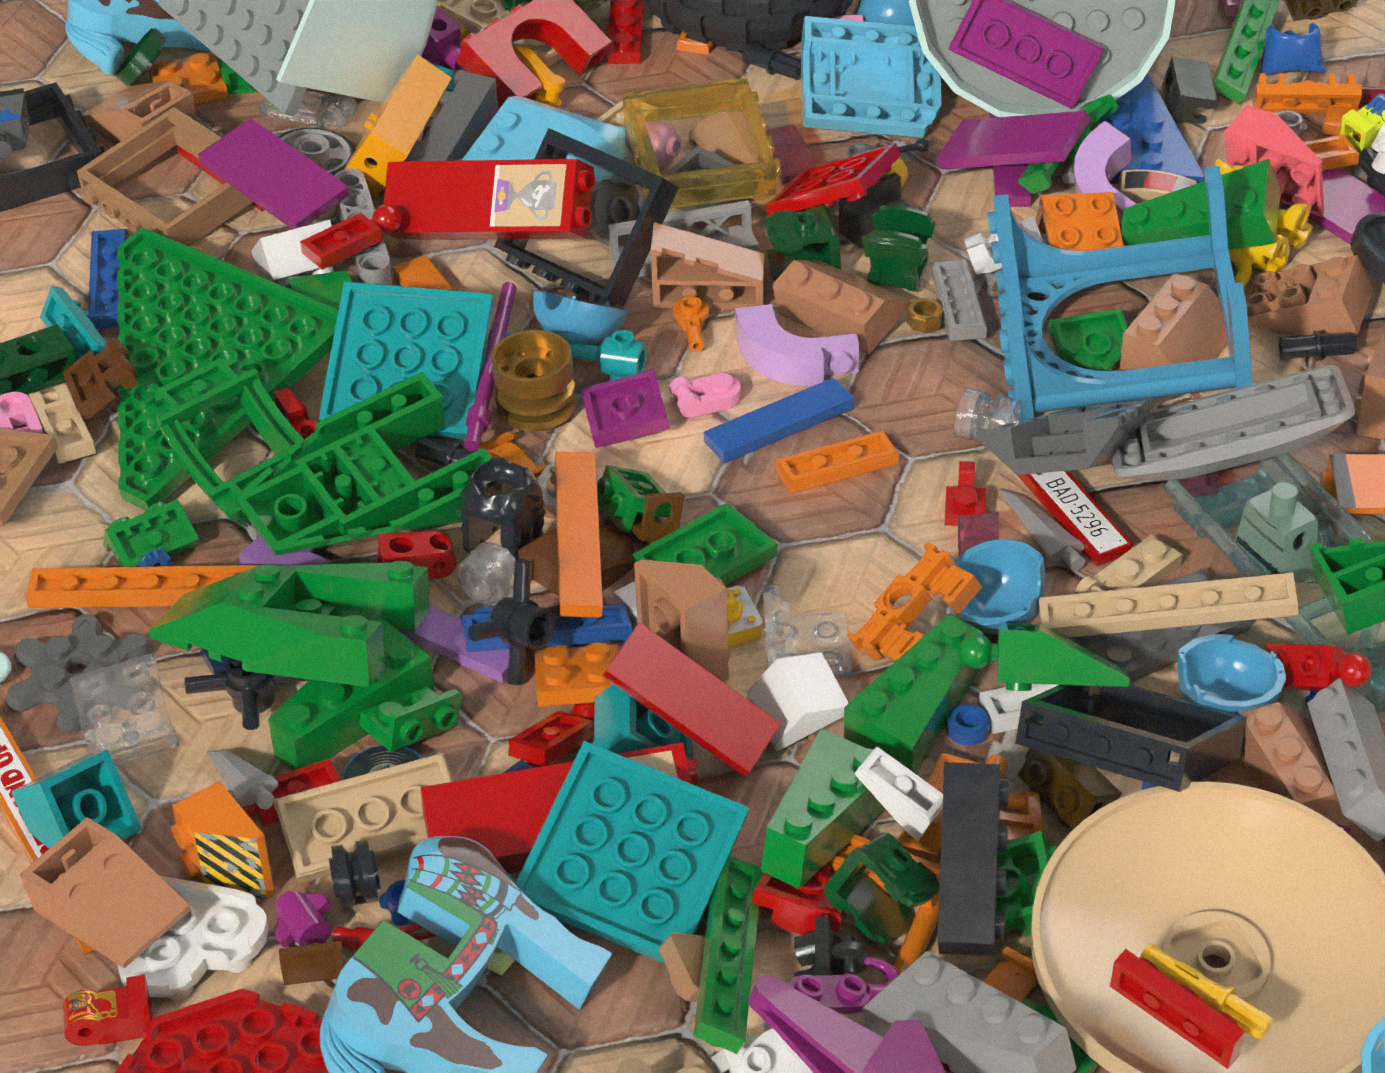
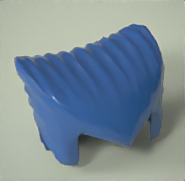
[1261,23,1326,75]

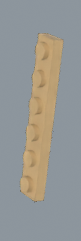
[1039,573,1299,638]

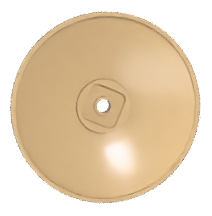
[1030,782,1385,1073]

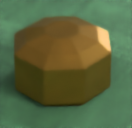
[906,298,944,333]

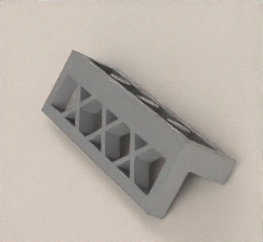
[608,200,758,277]

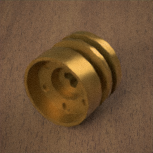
[491,330,577,431]

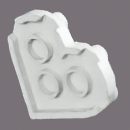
[117,876,269,1000]

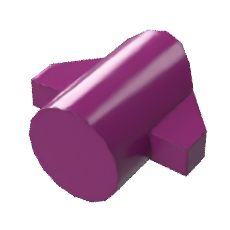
[274,891,333,948]

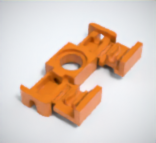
[848,543,982,662]

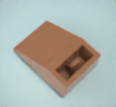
[82,81,197,143]
[1245,255,1373,336]
[20,817,191,968]

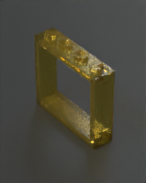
[623,78,782,208]

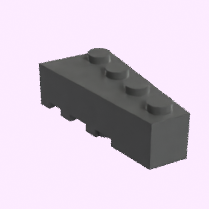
[404,70,498,161]

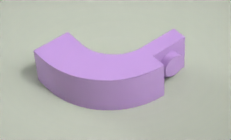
[1074,121,1136,231]
[735,304,859,387]

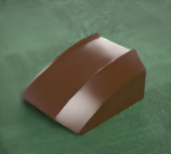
[518,520,635,596]

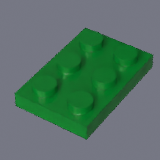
[632,502,778,585]

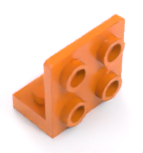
[1035,192,1123,251]

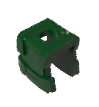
[766,205,841,280]
[862,206,935,292]
[824,832,940,944]

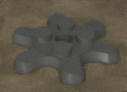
[5,614,153,733]

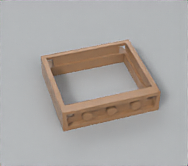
[77,107,253,246]

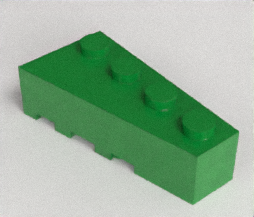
[1121,159,1281,250]
[844,613,983,775]
[268,614,435,771]
[761,728,885,889]

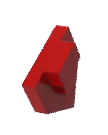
[752,864,847,935]

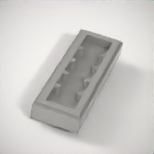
[931,259,987,341]

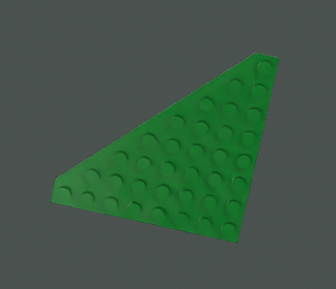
[117,227,339,510]

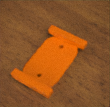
[474,431,546,489]
[983,946,1037,1003]

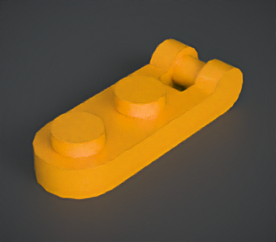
[513,45,565,109]

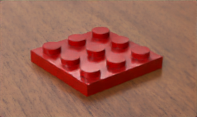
[765,143,901,216]

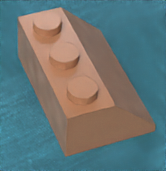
[772,260,911,355]
[1120,273,1227,394]
[634,560,730,682]
[1238,702,1354,826]

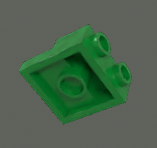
[997,831,1058,937]

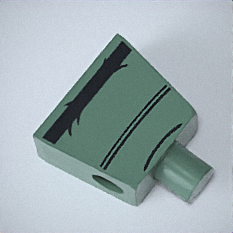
[1234,482,1318,583]

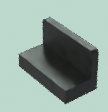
[839,172,913,249]

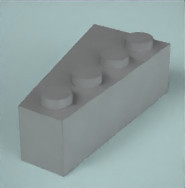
[862,951,1077,1073]

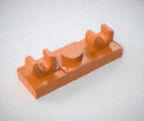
[1252,73,1362,113]

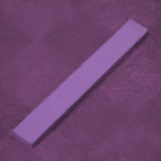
[239,535,527,683]

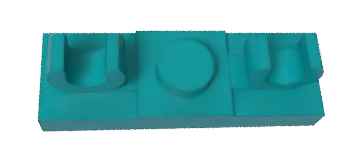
[40,286,108,361]

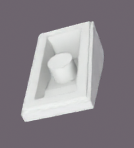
[855,747,943,841]

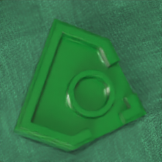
[1048,308,1128,371]

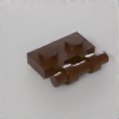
[62,338,137,420]

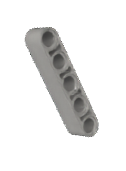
[334,169,393,286]

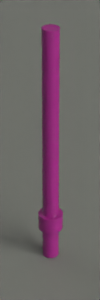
[464,282,517,451]

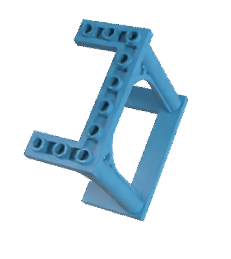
[987,166,1252,423]

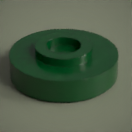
[116,28,166,86]

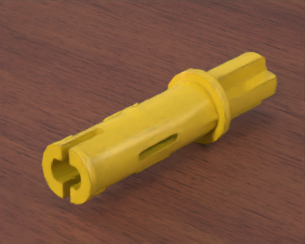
[1139,943,1272,1039]

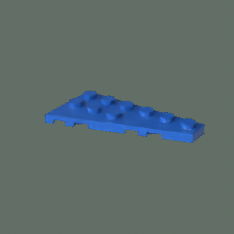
[1100,73,1205,184]

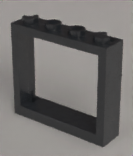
[0,82,105,212]
[494,128,679,307]
[1015,685,1247,792]

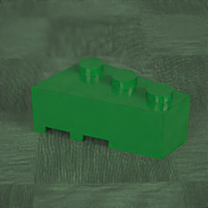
[1309,538,1385,635]

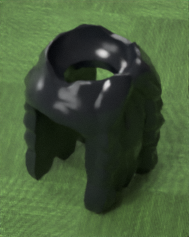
[459,458,546,572]

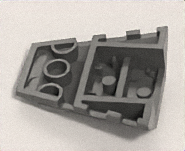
[976,399,1154,475]

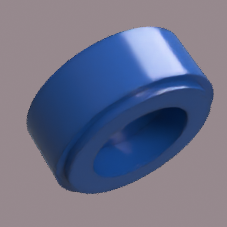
[947,704,990,746]

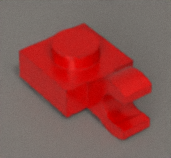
[274,387,318,439]
[944,461,986,527]

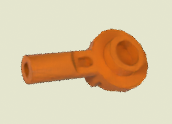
[672,296,709,352]

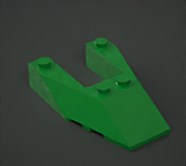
[235,372,506,556]
[149,561,430,687]

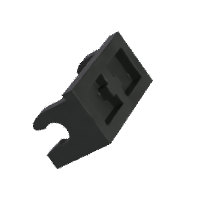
[1162,57,1217,124]

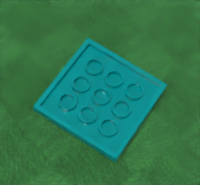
[318,282,495,439]
[515,741,749,964]

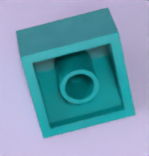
[594,684,693,758]
[11,749,143,849]

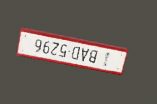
[1017,471,1132,566]

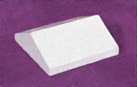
[747,652,848,751]

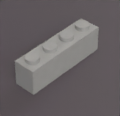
[1307,678,1385,842]

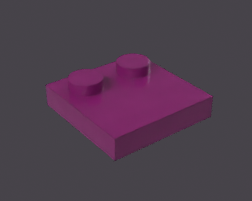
[581,369,670,449]

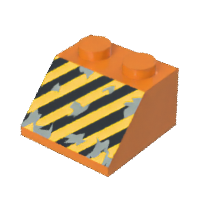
[171,781,275,899]

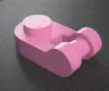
[669,373,741,418]
[0,392,44,434]

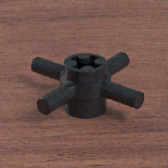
[468,559,568,685]
[185,658,309,730]

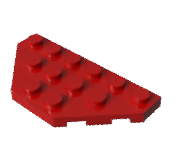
[115,988,329,1073]

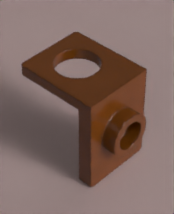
[631,492,684,541]
[279,941,345,985]

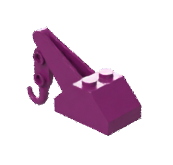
[748,957,946,1073]

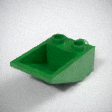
[959,623,1130,691]

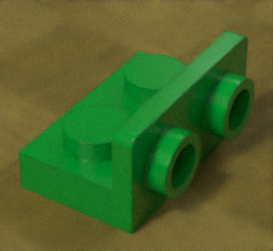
[597,465,672,533]
[103,499,200,567]
[359,686,462,752]

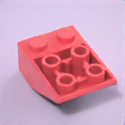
[1224,105,1325,217]

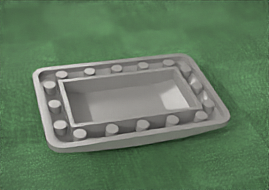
[1112,365,1355,481]

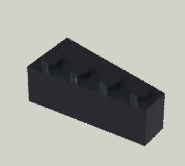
[937,762,1009,956]

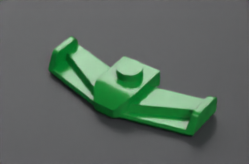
[1018,94,1119,194]

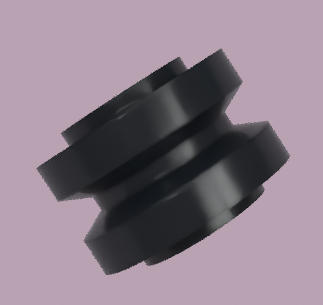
[328,839,381,908]

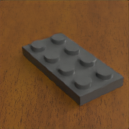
[1067,569,1251,683]

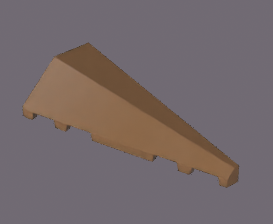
[689,97,783,217]

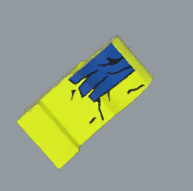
[1340,94,1385,152]

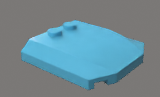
[801,16,942,138]
[462,96,626,182]

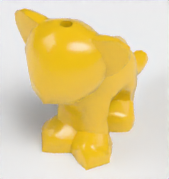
[1214,159,1313,288]

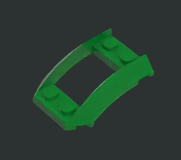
[155,358,304,527]

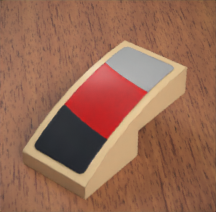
[1118,170,1196,204]

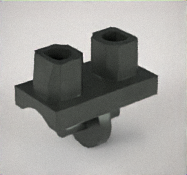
[794,914,869,977]

